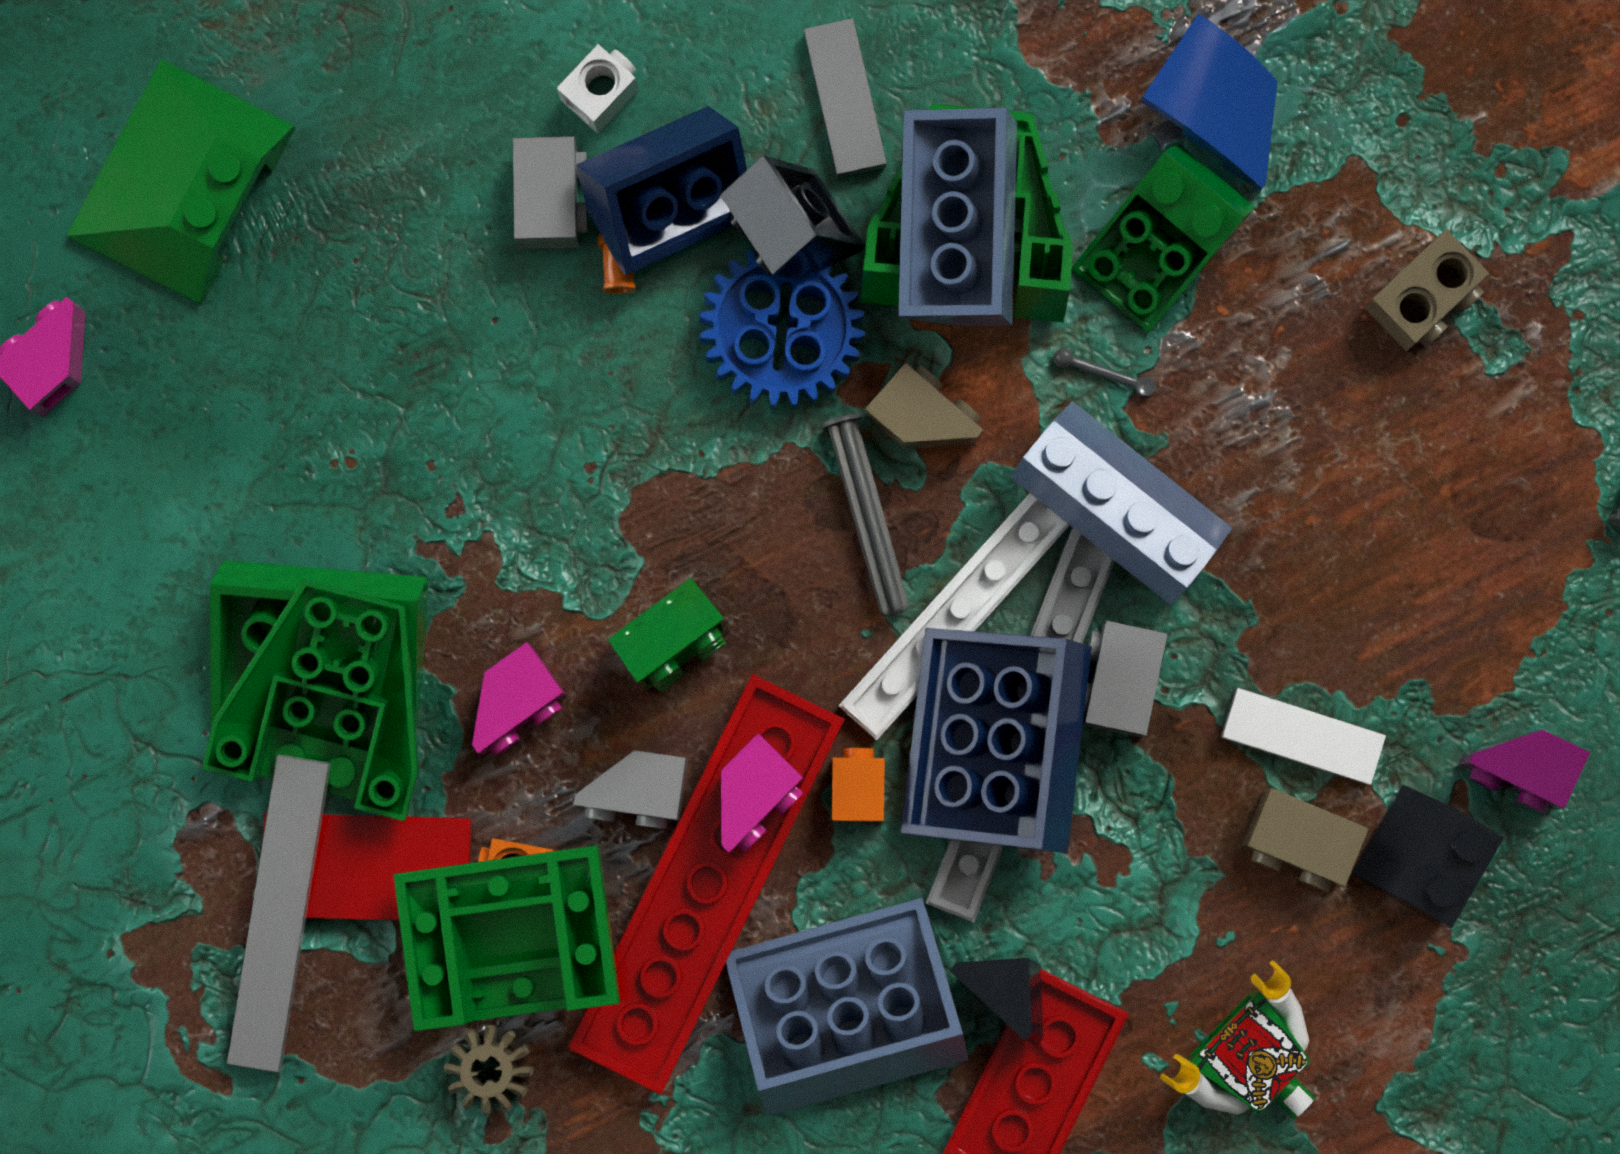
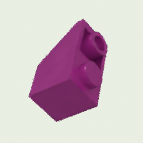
[1459,730,1591,814]

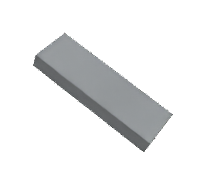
[804,18,887,178]

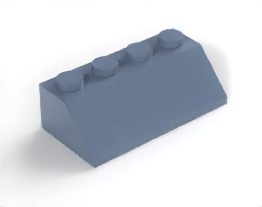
[898,108,1017,326]
[1010,401,1232,605]

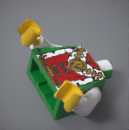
[1160,961,1315,1119]

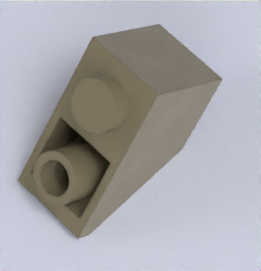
[865,363,983,449]

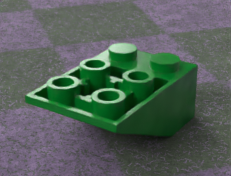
[1072,143,1256,333]
[607,578,729,693]

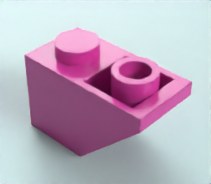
[0,297,86,417]
[472,642,567,757]
[721,733,804,853]

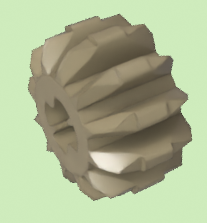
[444,1025,534,1115]

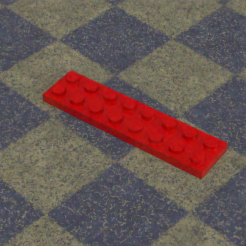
[568,674,845,1094]

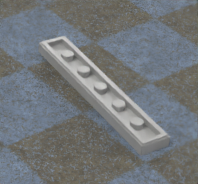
[227,754,331,1072]

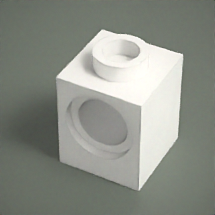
[557,44,639,134]

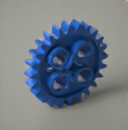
[699,250,865,410]

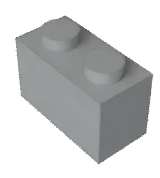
[513,137,589,249]
[1083,621,1167,738]

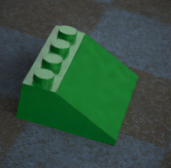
[210,560,428,738]

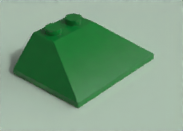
[66,59,296,305]
[393,845,620,1031]

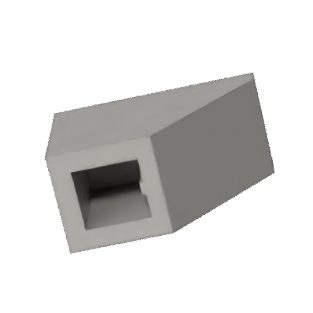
[574,750,688,829]

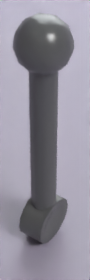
[1053,348,1156,398]

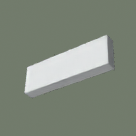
[1220,688,1386,785]

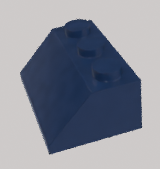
[576,106,747,275]

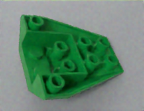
[202,579,419,821]

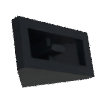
[949,958,1044,1046]

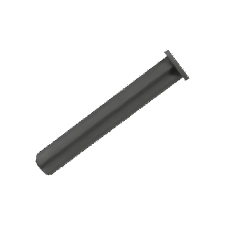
[822,413,909,616]

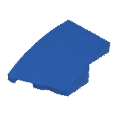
[1141,13,1277,192]

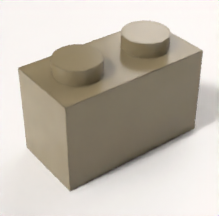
[1242,788,1369,892]

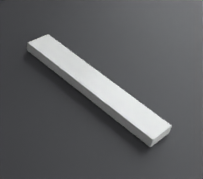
[838,493,1070,741]

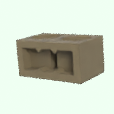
[1364,229,1489,352]

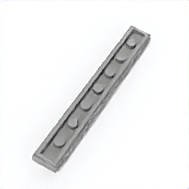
[925,527,1114,923]

